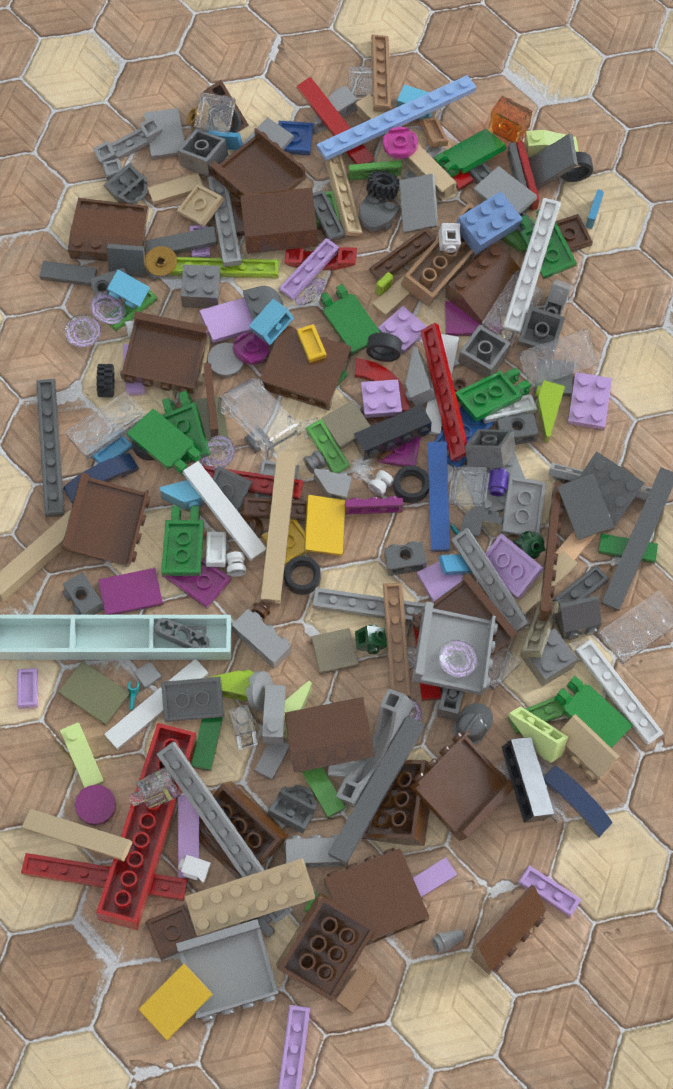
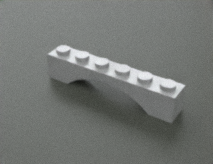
[336,688,414,808]

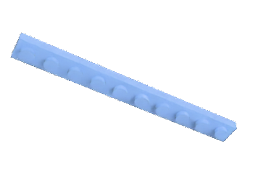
[317,75,476,161]

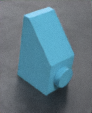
[160,480,203,510]

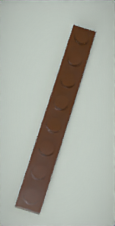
[538,482,563,621]

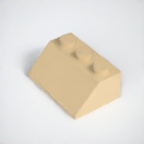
[560,714,619,783]

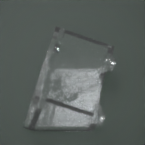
[218,377,301,461]

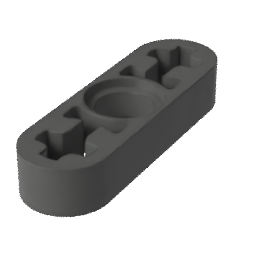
[154,618,209,648]

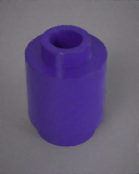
[488,468,509,497]

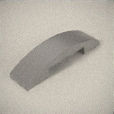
[93,116,163,163]

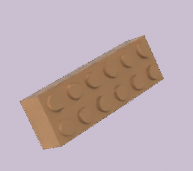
[401,203,475,307]

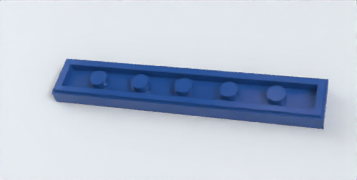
[428,442,450,552]

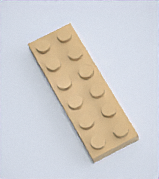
[185,858,316,936]

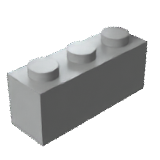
[232,609,291,669]
[286,834,348,868]

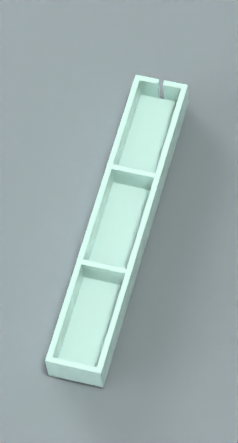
[0,615,232,660]

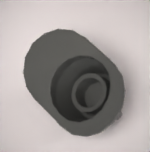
[453,703,493,745]

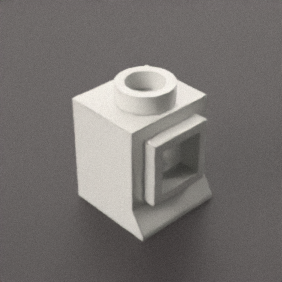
[439,223,461,253]
[178,855,211,883]

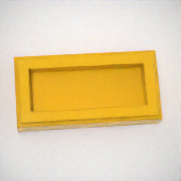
[296,324,327,363]

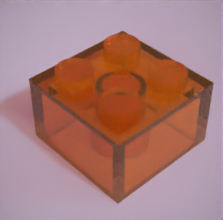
[489,96,532,143]

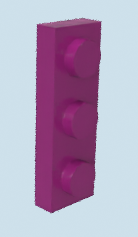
[345,496,403,515]

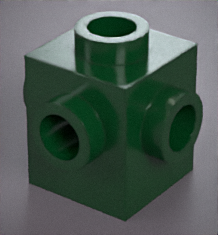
[512,531,546,559]
[355,625,387,654]

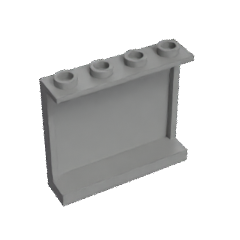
[412,601,498,695]
[176,919,279,1022]

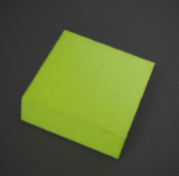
[376,272,393,296]

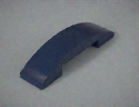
[63,453,139,503]
[543,765,613,837]

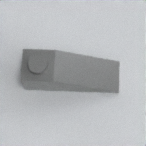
[314,85,358,135]
[405,346,436,407]
[262,685,286,744]

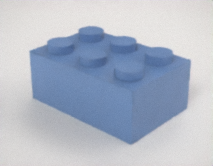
[456,191,522,254]

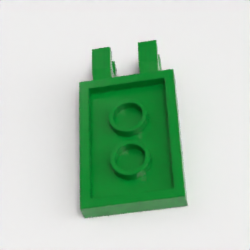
[434,129,507,177]
[520,209,577,280]
[320,284,380,356]
[455,368,531,422]
[162,391,211,464]
[127,409,201,476]
[161,506,204,576]
[554,676,633,748]

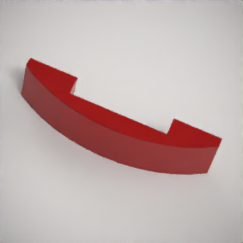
[284,247,357,270]

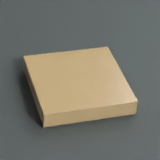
[177,183,225,228]

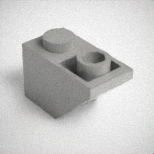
[544,279,573,316]
[314,468,352,500]

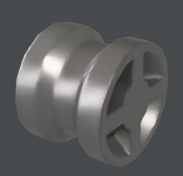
[303,450,326,474]

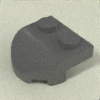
[103,163,148,204]
[358,194,400,232]
[243,286,284,321]
[267,784,317,833]

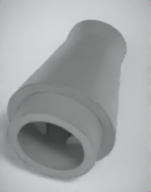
[432,929,465,953]

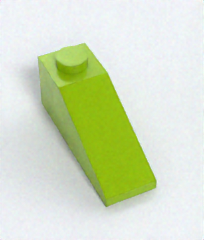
[535,380,565,443]
[208,670,254,702]

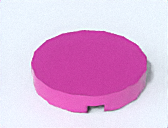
[383,127,418,159]

